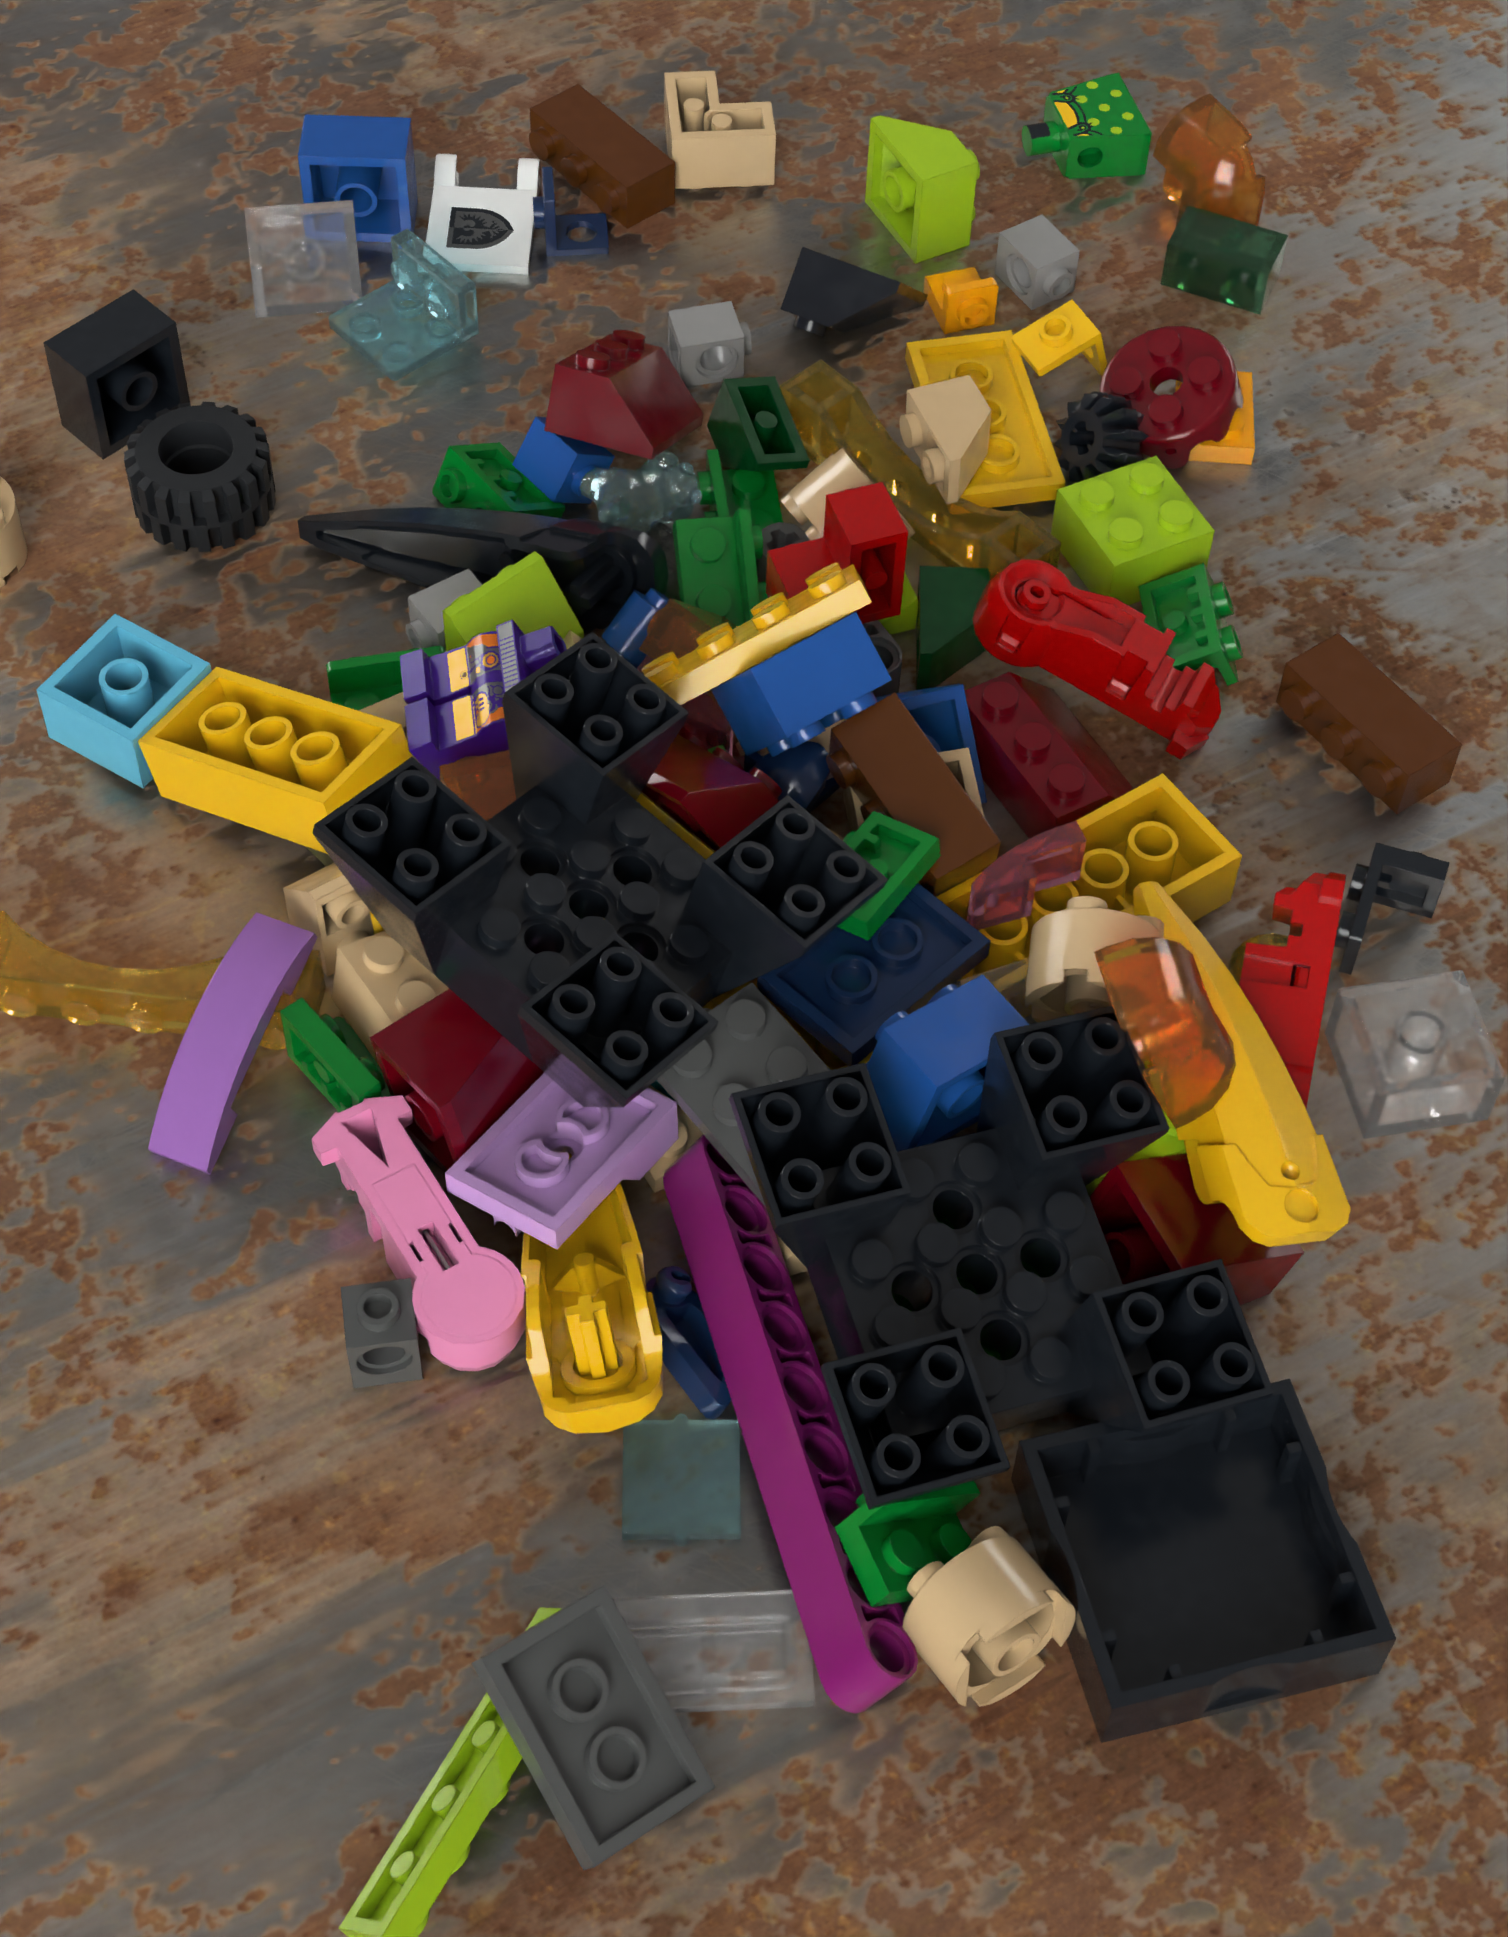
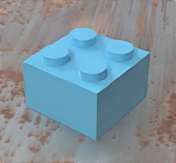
[36,614,212,788]

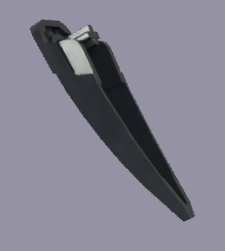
[297,507,669,634]

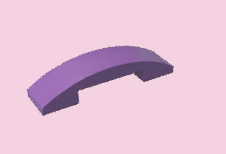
[148,912,318,1175]

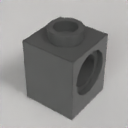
[341,1278,423,1388]

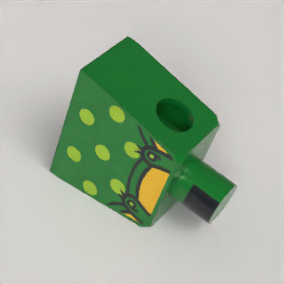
[1022,73,1152,179]

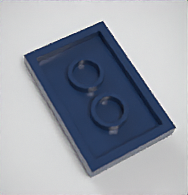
[757,883,991,1066]

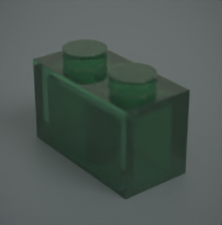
[1161,205,1288,315]

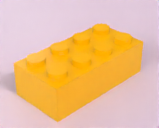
[138,666,413,854]

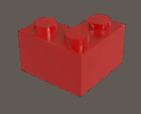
[766,482,908,637]

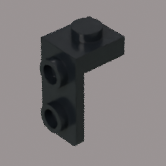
[1334,842,1450,975]

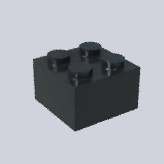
[43,289,190,460]

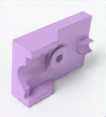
[445,1073,679,1249]

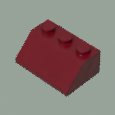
[544,330,704,460]
[965,672,1134,844]
[642,727,783,851]

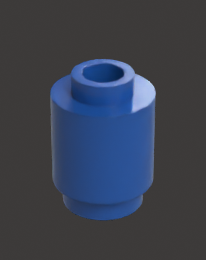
[602,588,682,672]

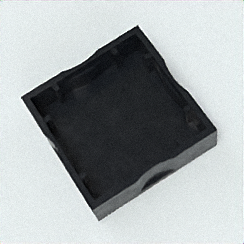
[1011,1378,1396,1743]

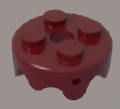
[1099,326,1244,469]

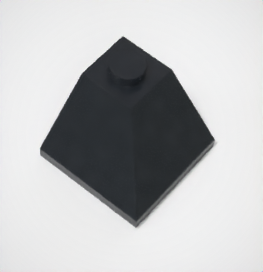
[781,247,928,337]

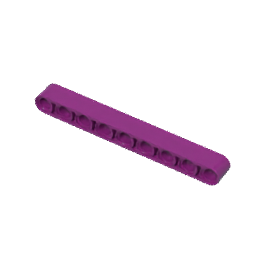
[663,1134,918,1714]

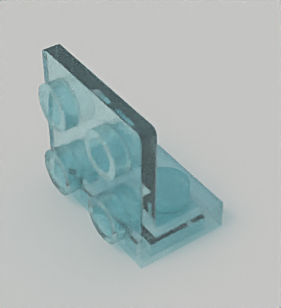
[329,228,479,381]

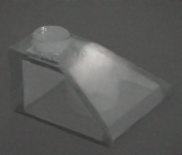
[244,200,364,318]

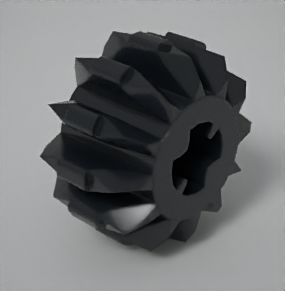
[1053,391,1149,483]

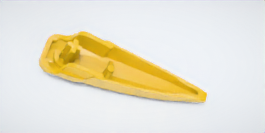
[1133,881,1351,1247]
[521,1153,663,1434]

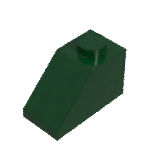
[707,376,810,471]
[916,566,990,690]

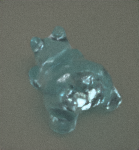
[580,451,702,533]

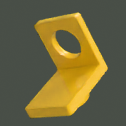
[1011,299,1107,377]

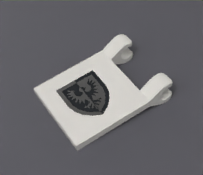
[423,154,541,275]

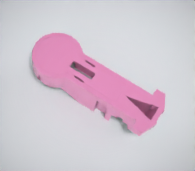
[312,1095,526,1372]

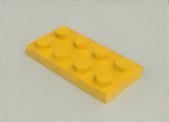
[905,330,1066,512]
[641,563,871,705]

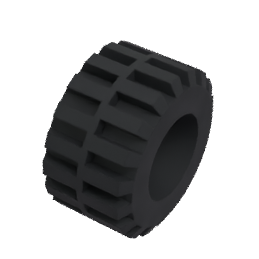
[124,402,276,552]

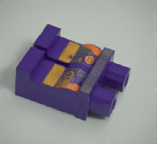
[400,619,567,781]

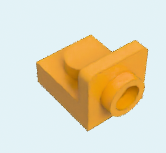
[923,267,999,334]

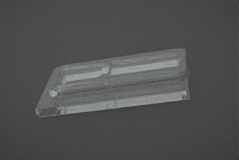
[612,1590,815,1713]

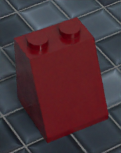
[370,989,544,1172]
[1090,1153,1304,1306]

